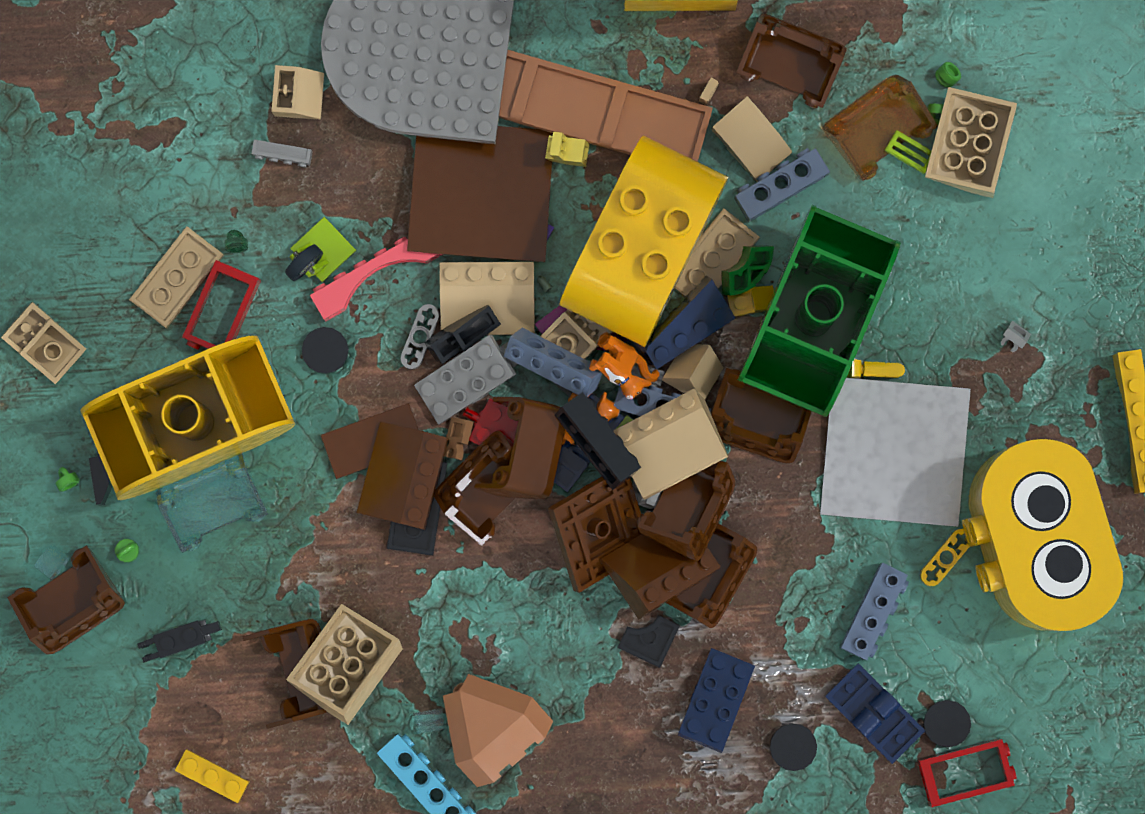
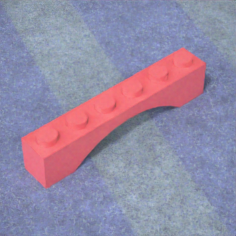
[310,237,443,322]

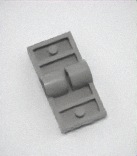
[414,335,516,425]

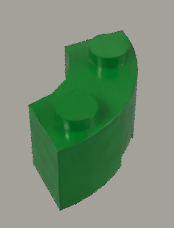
[721,245,774,296]

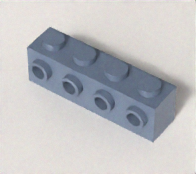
[839,563,909,660]

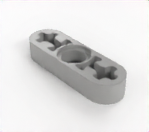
[401,304,439,370]

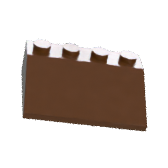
[356,422,449,530]
[600,534,720,620]

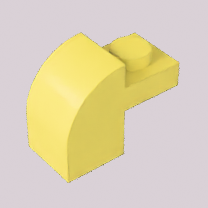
[545,132,590,167]

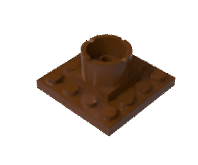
[548,476,642,593]

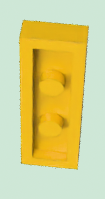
[175,749,250,803]

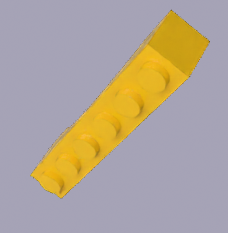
[1113,349,1145,494]

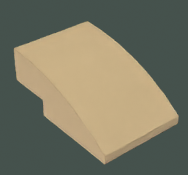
[712,96,792,182]
[1,302,86,384]
[540,309,613,359]

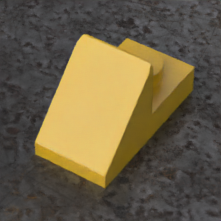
[727,285,774,317]

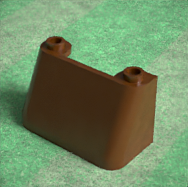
[736,14,847,108]
[711,368,812,463]
[434,431,515,546]
[637,461,735,561]
[666,523,757,628]
[7,545,125,654]

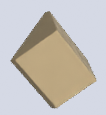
[662,344,723,399]

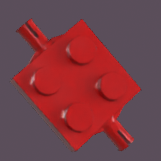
[463,398,518,445]

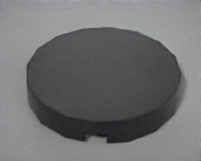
[302,327,349,374]
[923,700,971,747]
[770,723,817,771]

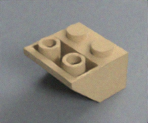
[272,65,324,120]

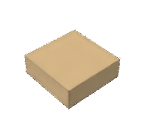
[699,77,719,105]

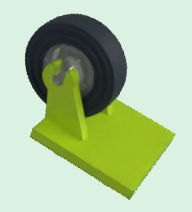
[285,217,356,283]

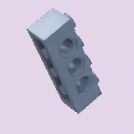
[734,148,830,223]
[504,327,602,397]
[614,386,711,418]

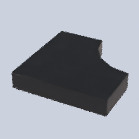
[617,615,680,668]

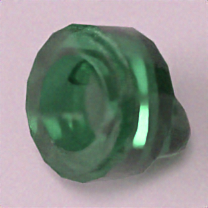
[224,230,249,253]

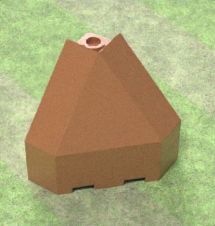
[443,674,553,787]

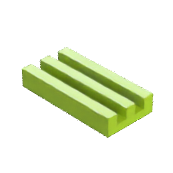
[884,130,932,174]

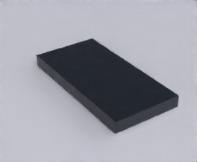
[387,462,448,556]

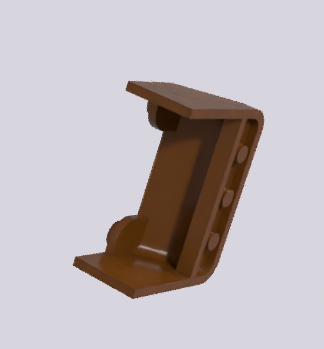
[474,397,565,499]
[243,619,327,729]

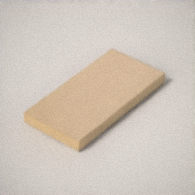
[675,208,760,297]
[129,226,224,328]

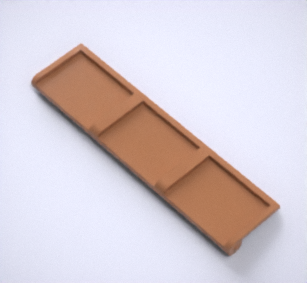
[499,50,713,162]

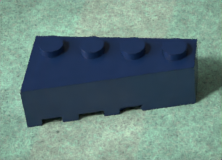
[644,275,736,369]

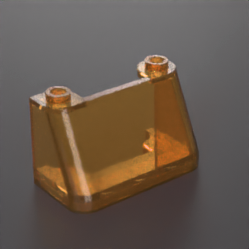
[823,75,938,181]

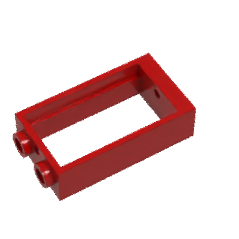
[182,260,261,350]
[917,738,1017,807]

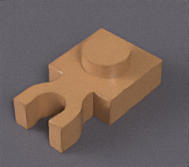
[444,417,473,460]

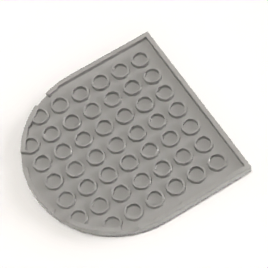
[321,0,514,144]

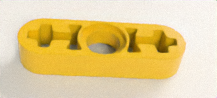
[920,529,969,586]

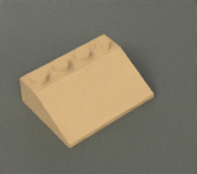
[925,87,1017,198]
[440,262,535,335]
[614,388,728,500]
[286,604,403,725]

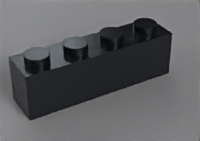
[555,392,641,490]

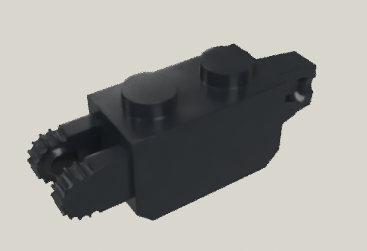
[137,620,222,663]

